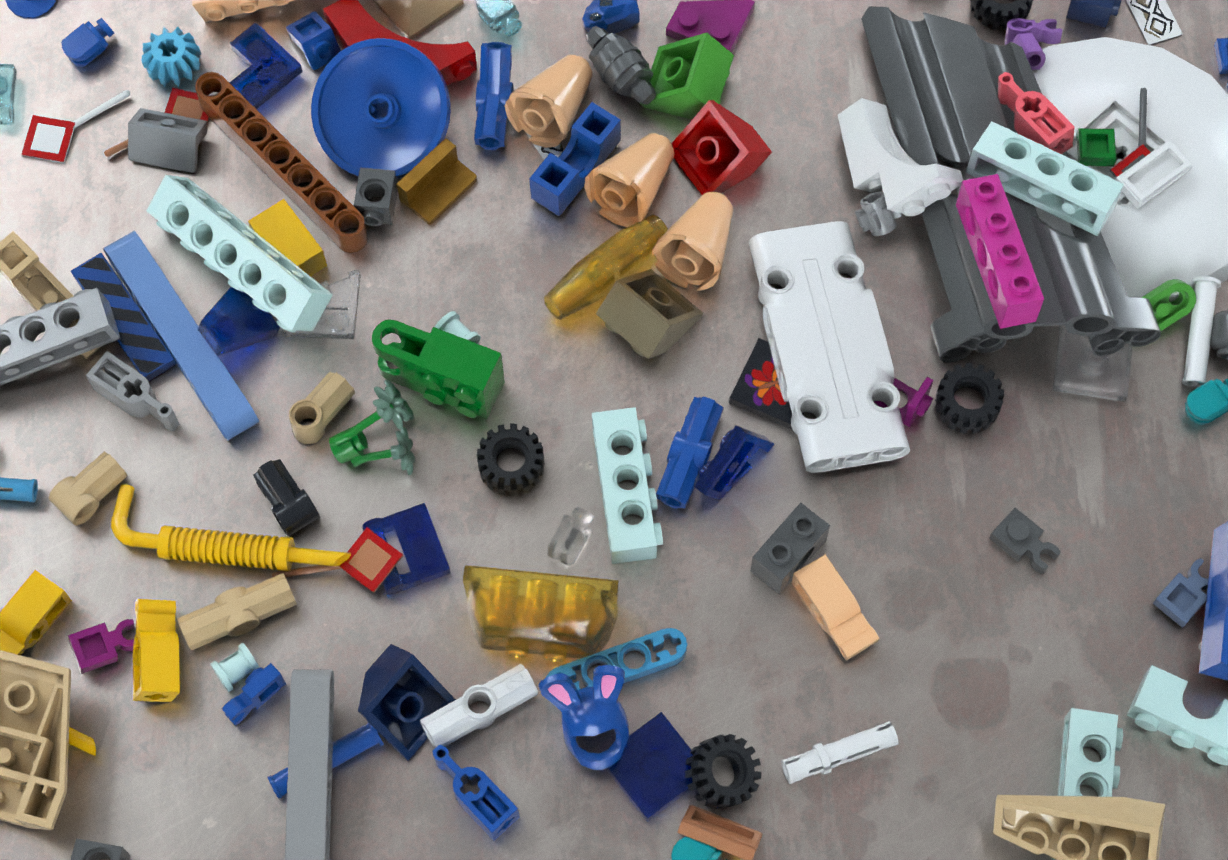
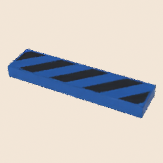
[71,253,176,382]

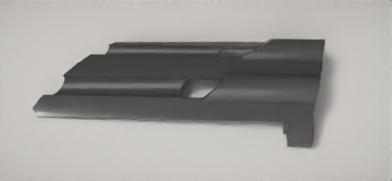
[861,6,1162,363]

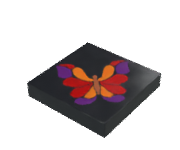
[729,338,805,430]

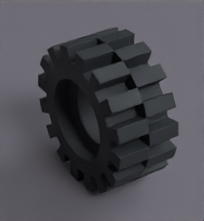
[477,423,545,496]
[684,734,762,809]

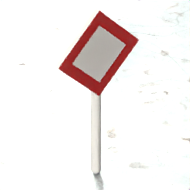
[21,90,130,164]

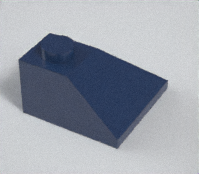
[358,644,456,760]

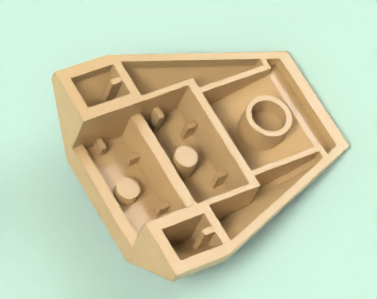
[0,650,71,830]

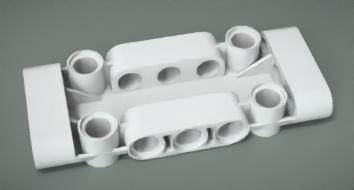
[749,221,910,473]

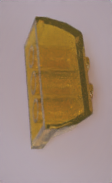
[463,565,619,662]

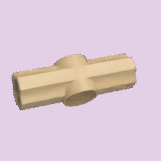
[177,573,297,650]

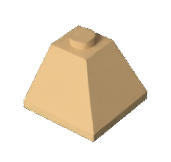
[373,0,464,40]

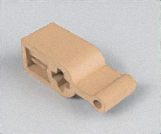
[791,554,879,660]

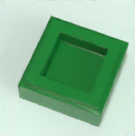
[1076,128,1116,167]

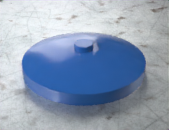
[311,38,451,179]

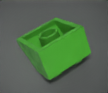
[640,33,734,120]

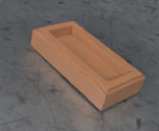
[677,805,763,860]

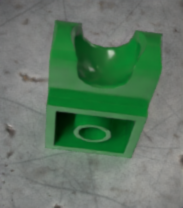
[372,319,505,419]

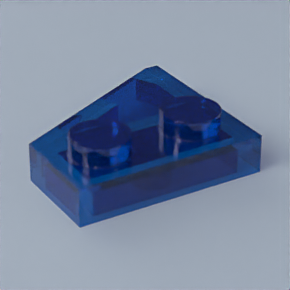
[198,286,280,356]
[694,425,774,500]

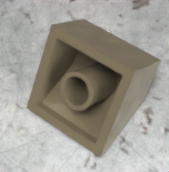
[596,269,704,359]

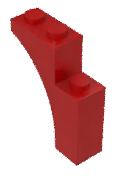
[323,0,477,86]

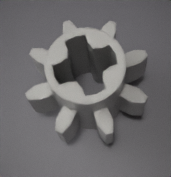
[855,192,902,236]

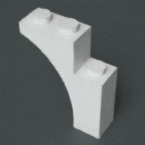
[838,98,963,216]

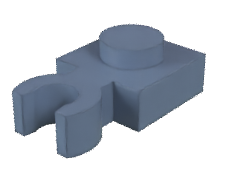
[1153,558,1209,628]

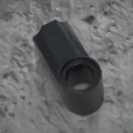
[253,459,320,536]

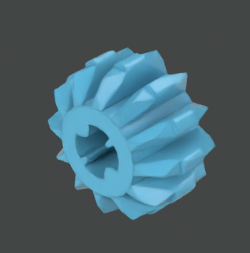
[141,27,201,87]

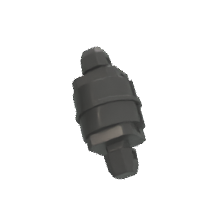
[586,26,656,105]

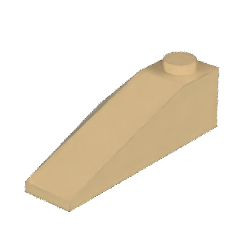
[993,795,1165,860]

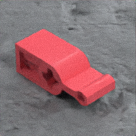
[997,72,1075,154]

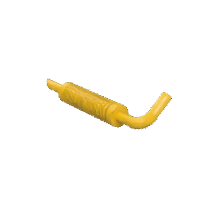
[111,484,351,571]

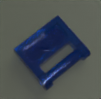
[362,503,451,594]

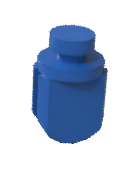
[61,17,115,67]

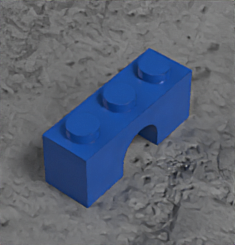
[529,102,621,216]

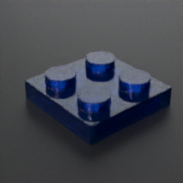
[606,712,693,822]

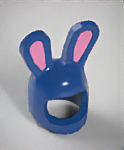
[538,665,629,770]

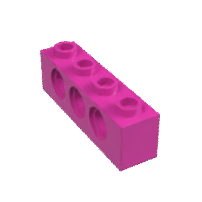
[956,174,1044,329]

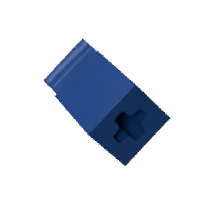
[432,745,520,841]

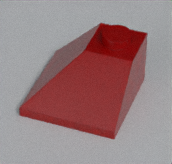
[671,100,772,195]

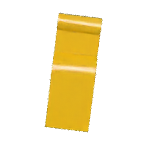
[0,570,72,655]
[133,599,180,702]

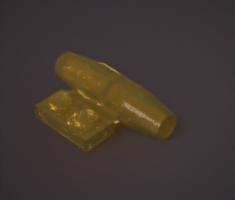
[543,214,668,320]

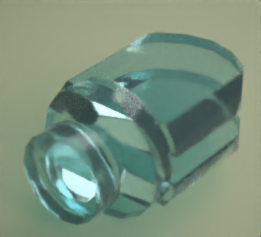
[476,0,522,37]

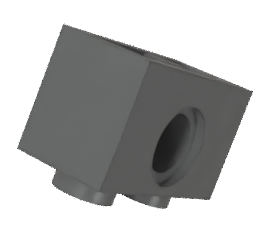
[750,502,830,595]

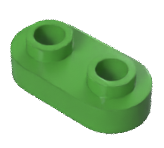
[1141,279,1196,331]

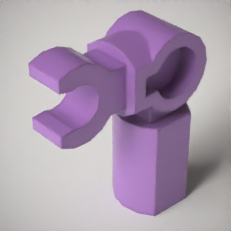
[1004,18,1062,70]

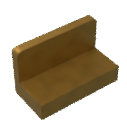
[397,138,477,224]

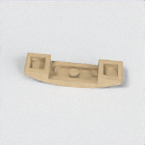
[0,231,100,359]

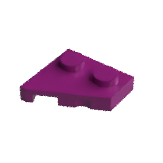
[666,0,755,53]

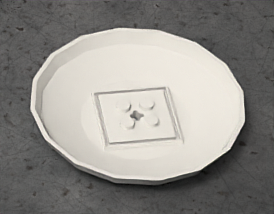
[953,37,1228,302]

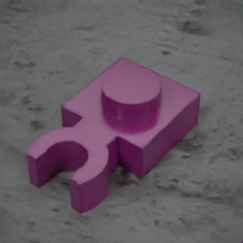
[68,619,134,674]

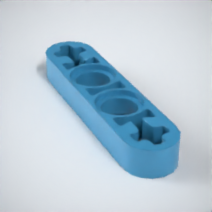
[546,628,687,690]

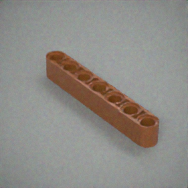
[195,72,368,253]

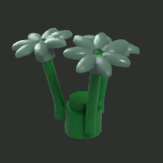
[329,380,416,475]

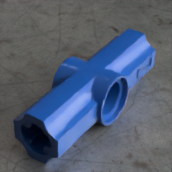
[656,396,724,509]

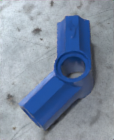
[474,42,514,150]

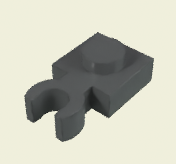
[989,507,1061,574]

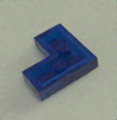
[229,22,303,109]

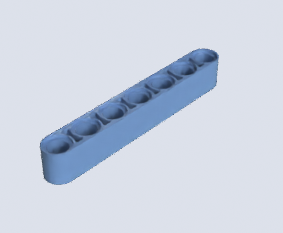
[103,231,259,441]

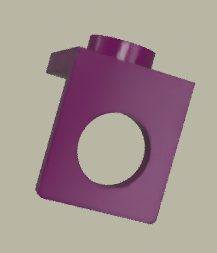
[873,376,934,427]

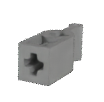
[86,351,180,431]

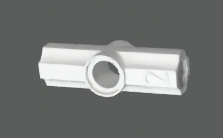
[420,664,538,748]

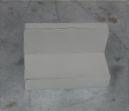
[128,108,207,173]

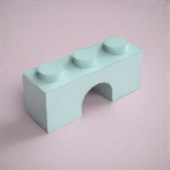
[1127,665,1228,766]

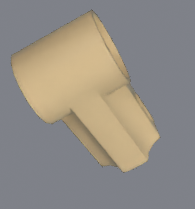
[289,372,355,444]
[49,451,128,526]

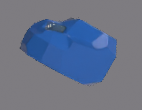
[582,0,640,34]

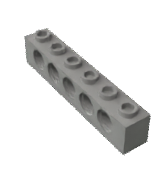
[0,288,121,386]

